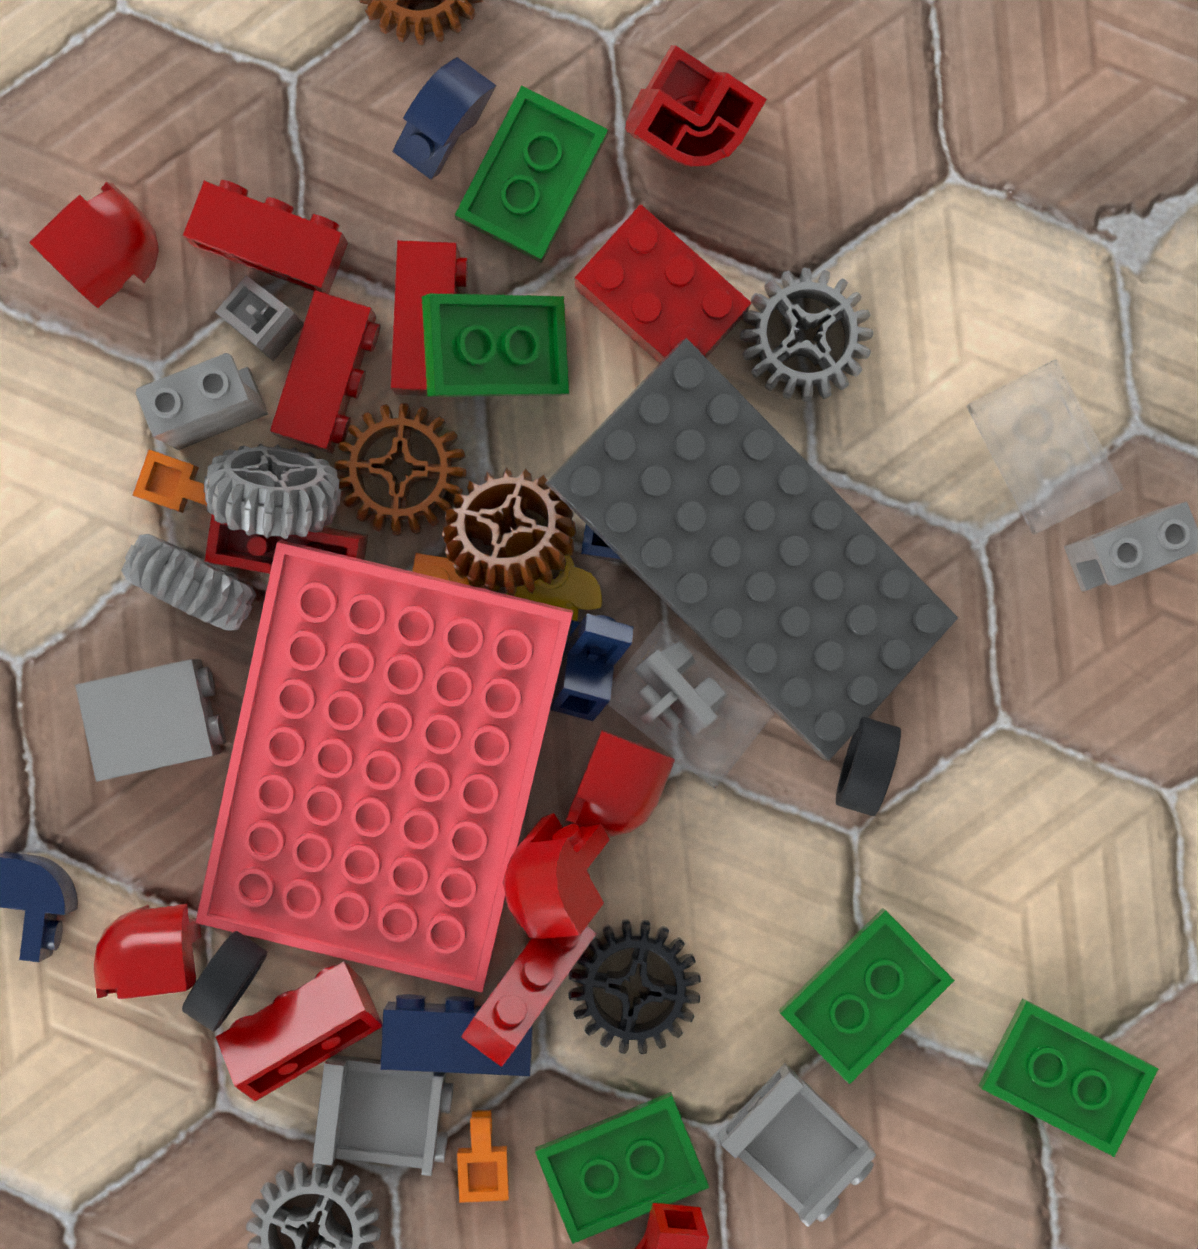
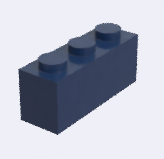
[380,994,534,1076]

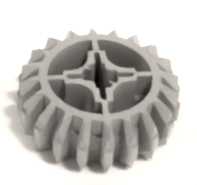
[740,268,873,402]
[204,444,341,539]
[121,534,256,631]
[246,1162,381,1249]

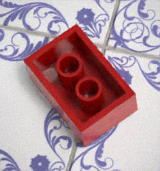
[574,204,752,363]

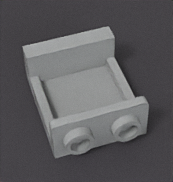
[136,353,268,450]
[1064,501,1198,591]
[75,659,226,782]
[312,1055,454,1176]
[718,1063,876,1227]

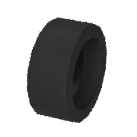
[836,717,901,816]
[182,931,268,1032]

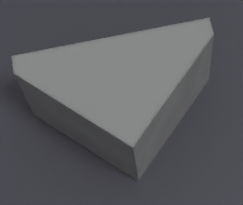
[215,275,304,362]

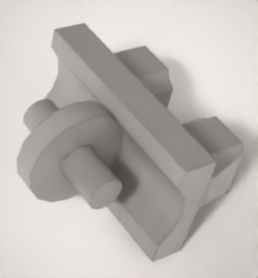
[634,642,727,736]

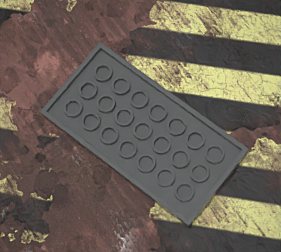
[545,338,958,761]

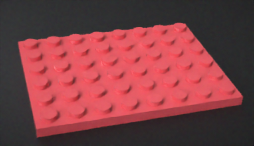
[195,540,574,993]

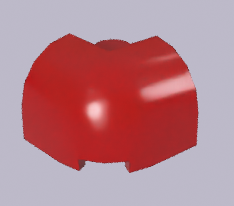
[625,45,767,167]
[29,182,159,308]
[565,730,675,837]
[502,813,610,939]
[93,904,202,999]

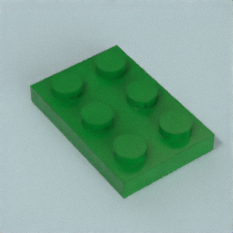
[455,85,608,263]
[422,293,569,397]
[778,908,955,1084]
[978,998,1159,1157]
[535,1092,710,1244]

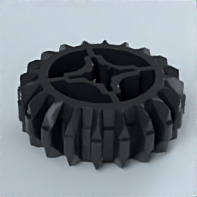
[568,919,701,1054]

